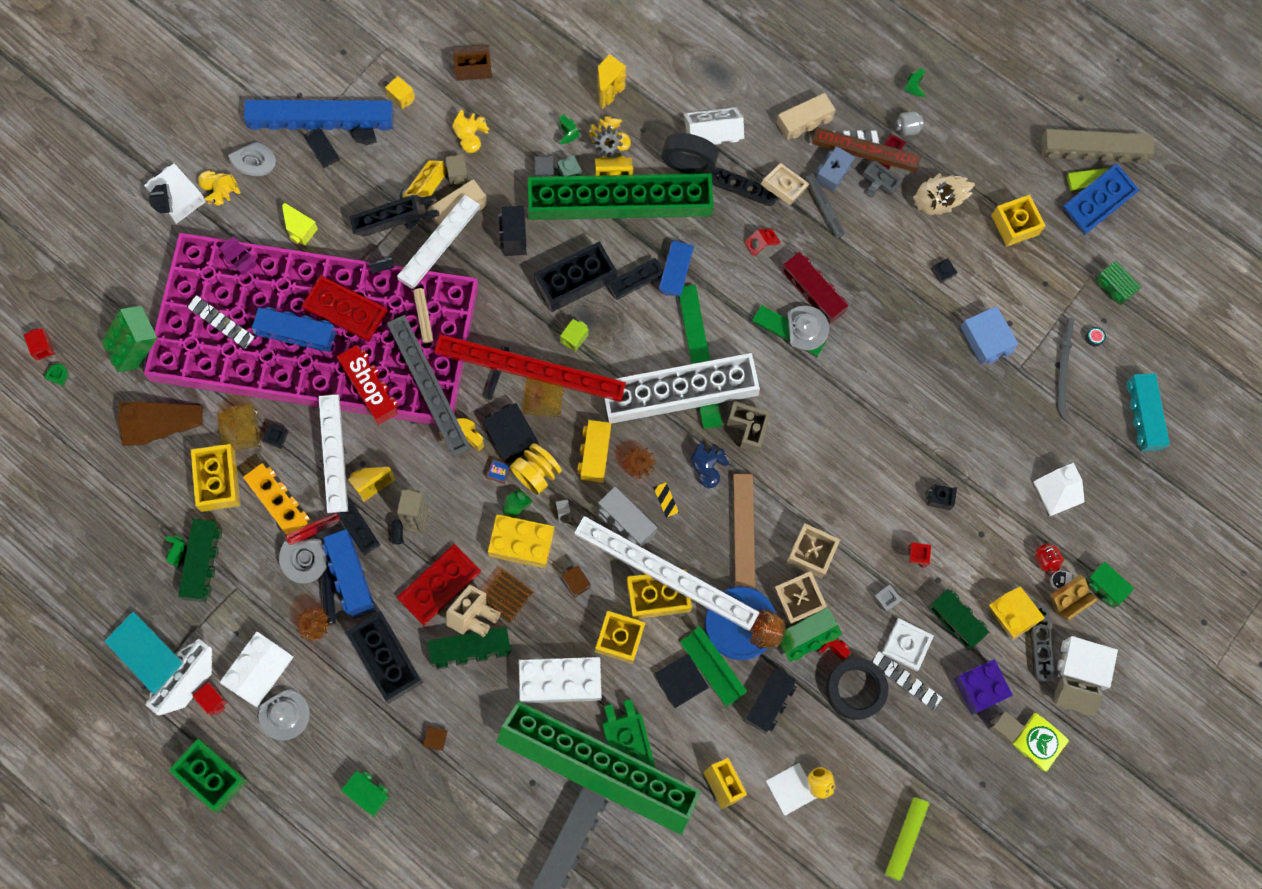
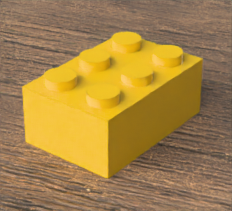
[191,444,241,512]
[488,514,555,569]
[626,569,692,619]

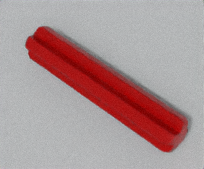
[285,513,340,545]

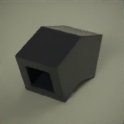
[354,127,377,146]

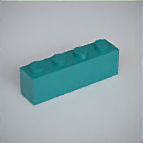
[1126,373,1170,452]

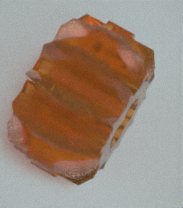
[623,446,656,479]
[295,607,330,641]

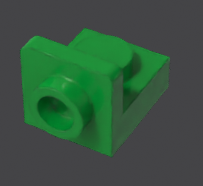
[165,535,187,568]

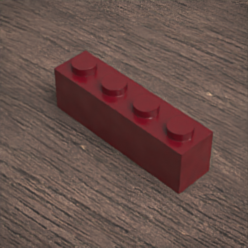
[781,252,848,325]

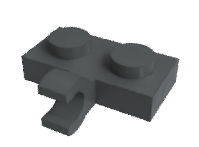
[863,161,903,198]

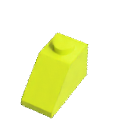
[282,203,318,246]

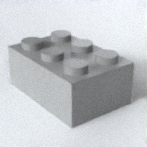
[598,487,657,548]

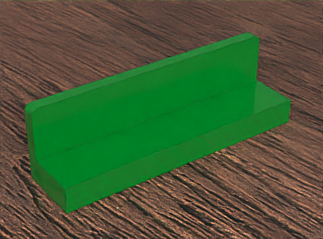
[680,626,747,707]

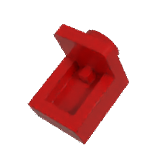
[817,639,851,661]

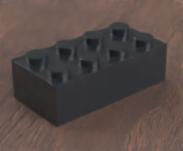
[533,241,617,313]
[346,611,423,704]

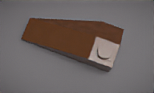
[118,402,203,446]

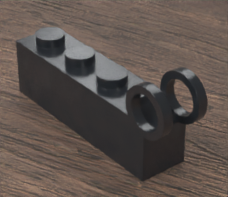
[349,195,440,237]

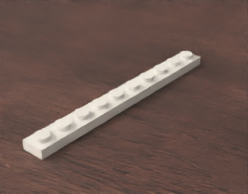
[574,516,759,631]

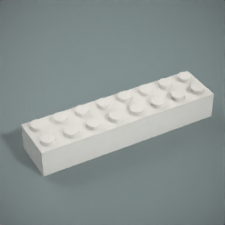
[604,353,760,424]

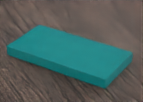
[104,612,184,694]

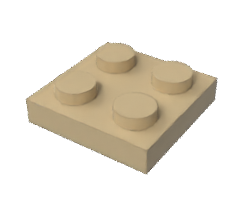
[761,163,809,205]

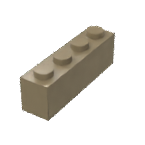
[397,488,430,535]

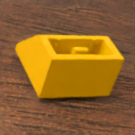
[597,54,627,109]

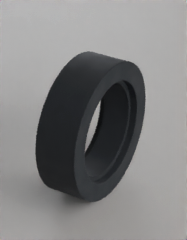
[662,133,719,174]
[826,658,889,720]

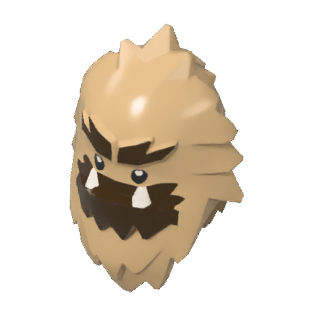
[913,173,975,215]

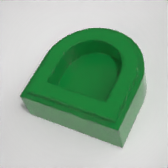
[44,364,69,386]

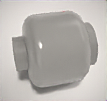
[895,111,923,136]

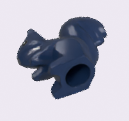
[690,442,729,489]

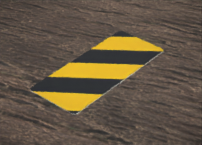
[654,483,679,518]

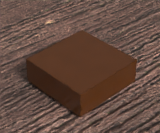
[423,726,448,751]

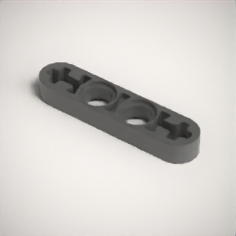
[1030,605,1054,683]

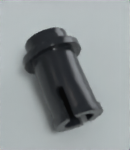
[369,256,395,274]
[389,519,404,545]

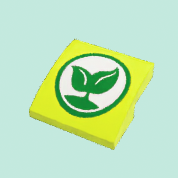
[1011,713,1069,772]

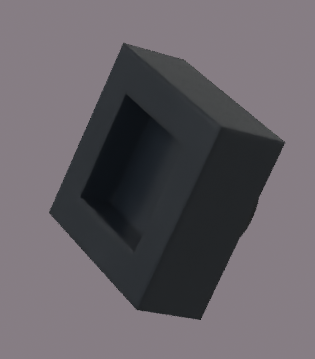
[931,258,958,283]
[262,424,289,449]

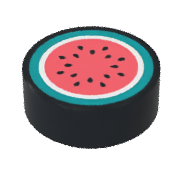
[1085,327,1106,347]

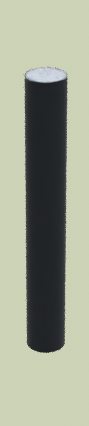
[484,346,510,400]

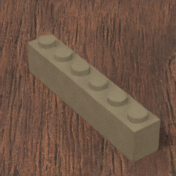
[1041,129,1154,164]

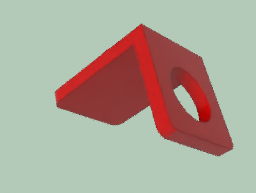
[745,228,781,256]

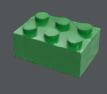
[102,306,157,373]
[168,739,248,813]

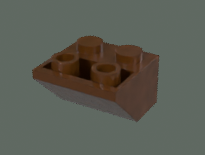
[453,45,492,81]

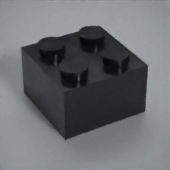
[498,206,527,256]

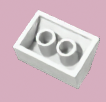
[684,107,744,144]
[220,632,293,708]

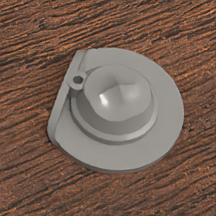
[228,142,276,176]
[787,306,829,350]
[279,539,328,584]
[258,689,310,741]

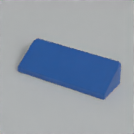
[659,241,694,296]

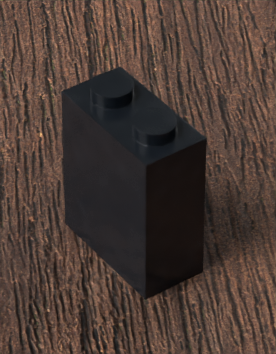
[482,403,539,464]

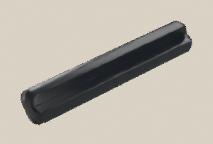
[320,566,336,625]

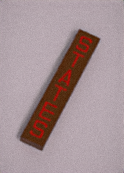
[812,127,922,172]

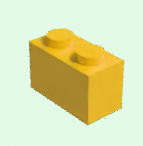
[703,758,747,809]

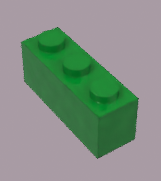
[775,607,843,662]

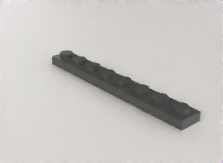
[387,315,471,458]

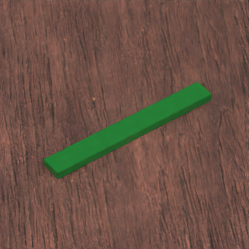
[679,285,722,430]

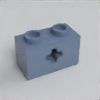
[815,146,855,193]

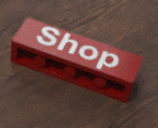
[337,345,399,425]

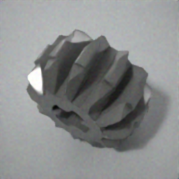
[592,125,623,157]

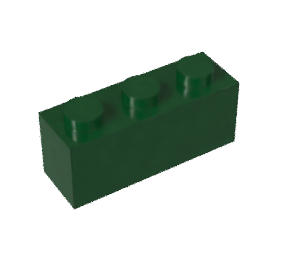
[927,589,989,651]

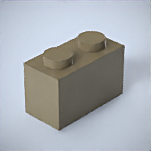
[1054,675,1103,716]

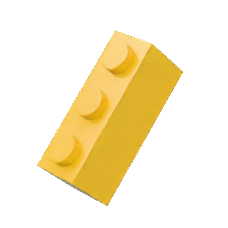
[577,420,611,483]

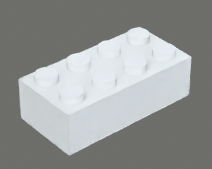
[519,657,601,703]

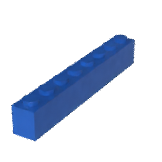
[244,100,394,131]

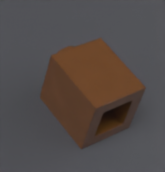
[561,565,591,599]

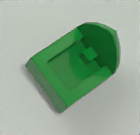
[904,67,926,97]
[558,114,580,144]
[503,488,533,518]

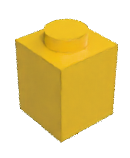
[385,76,415,110]

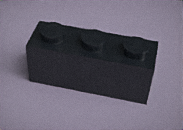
[744,668,797,734]

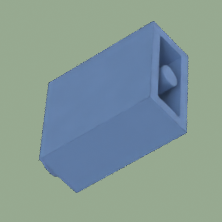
[960,306,1018,365]

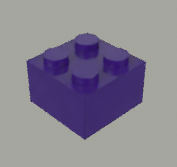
[954,659,1013,715]

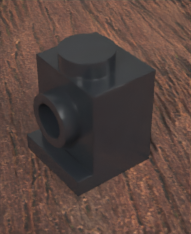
[926,484,957,510]

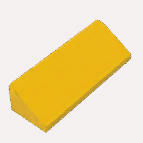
[402,160,448,198]

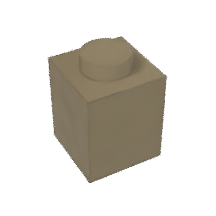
[446,154,468,186]
[988,711,1024,744]

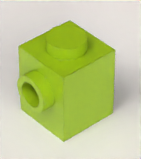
[560,319,589,353]

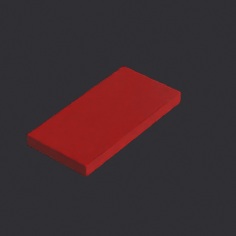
[301,275,388,342]
[396,543,482,626]

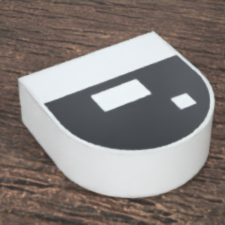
[1050,571,1072,590]

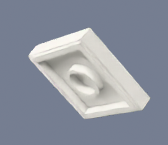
[881,618,934,672]

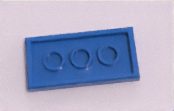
[1061,163,1140,235]

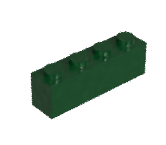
[178,519,223,603]
[427,626,511,670]

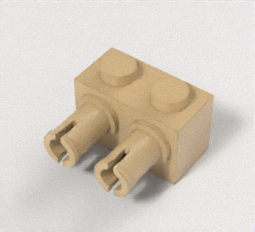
[447,585,501,637]

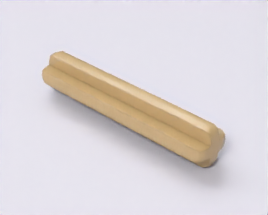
[414,288,433,343]

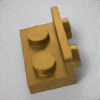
[1049,575,1098,620]

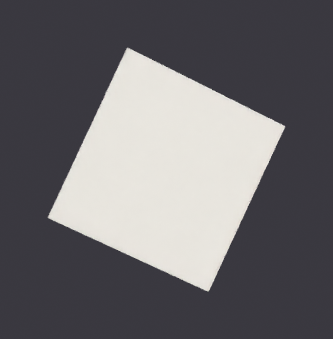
[766,763,816,816]

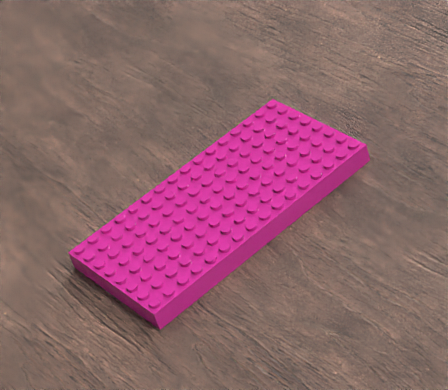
[144,233,479,425]

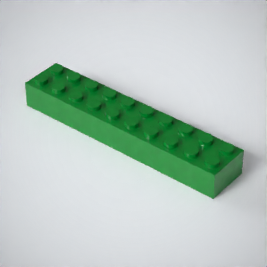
[528,174,714,220]
[496,701,702,835]

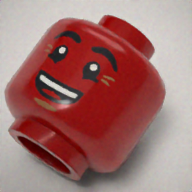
[1034,543,1064,573]

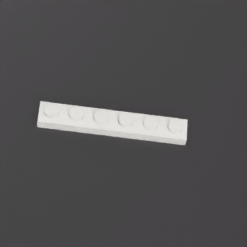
[397,195,480,289]
[319,395,348,513]

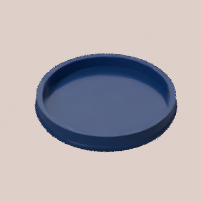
[705,587,777,660]

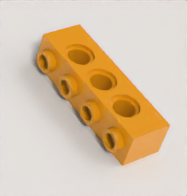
[243,464,310,534]

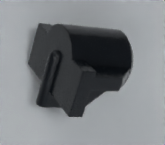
[149,184,173,214]

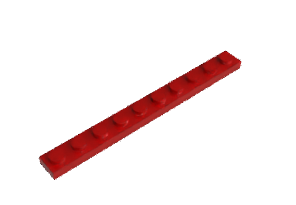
[434,334,626,402]

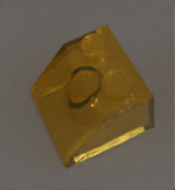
[523,378,564,418]
[218,403,261,450]

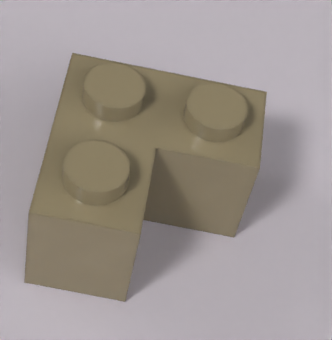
[727,401,771,454]

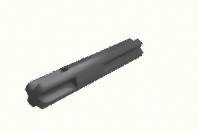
[805,174,845,238]

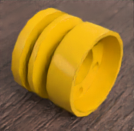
[510,443,562,495]

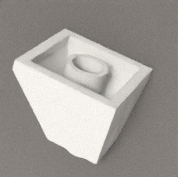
[1033,463,1084,516]

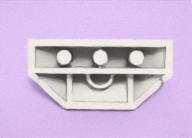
[146,639,212,716]

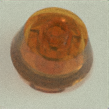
[749,609,785,649]

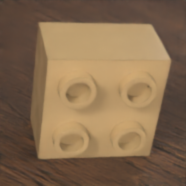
[786,523,840,579]
[773,571,827,624]

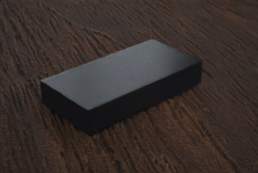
[305,129,340,168]

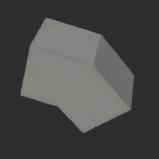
[556,500,571,524]

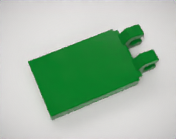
[602,699,656,769]

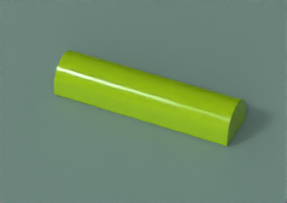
[885,797,929,881]

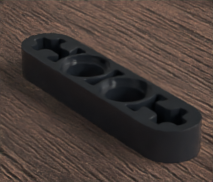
[711,168,778,206]

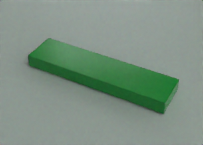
[752,305,827,357]

